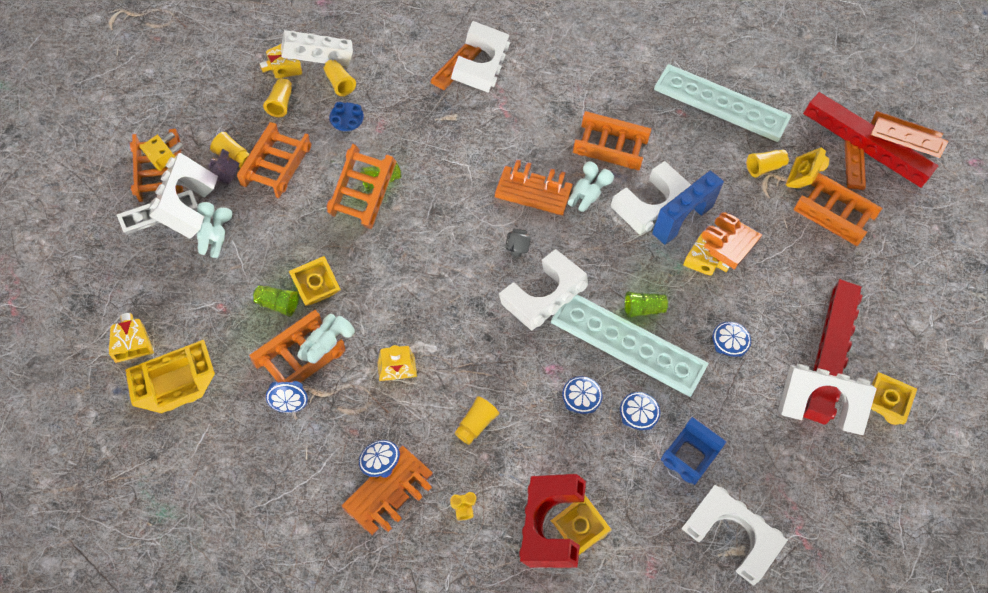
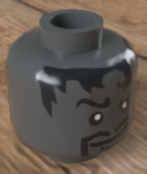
[505,229,531,257]

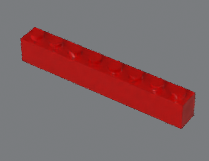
[803,92,939,188]
[803,279,863,425]

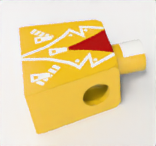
[259,44,302,79]
[683,233,730,276]
[109,313,154,363]
[377,345,417,381]

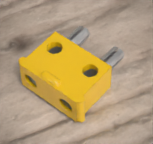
[140,132,183,171]

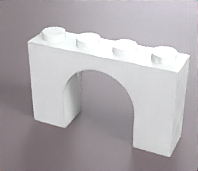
[451,21,510,93]
[149,153,218,238]
[611,161,691,235]
[499,249,588,331]
[778,363,876,435]
[682,485,788,586]

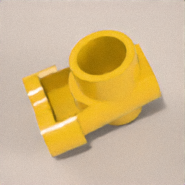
[450,492,476,520]

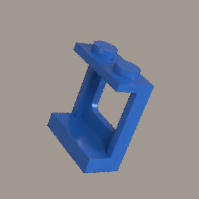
[661,417,727,485]

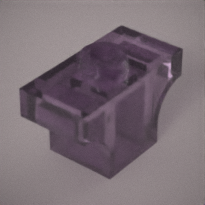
[208,149,240,185]

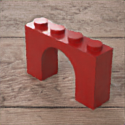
[519,474,586,568]

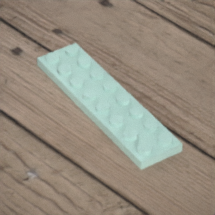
[654,64,792,142]
[551,295,709,397]

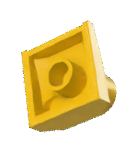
[786,147,829,188]
[289,256,341,306]
[871,372,917,425]
[550,495,612,555]

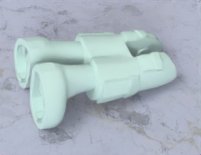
[568,161,614,212]
[197,202,232,258]
[297,314,355,364]

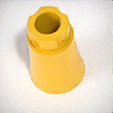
[323,59,356,96]
[263,78,292,118]
[210,132,249,168]
[746,150,789,178]
[455,396,499,445]

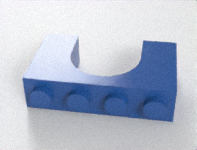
[652,170,724,245]

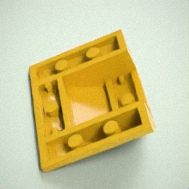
[125,340,215,413]

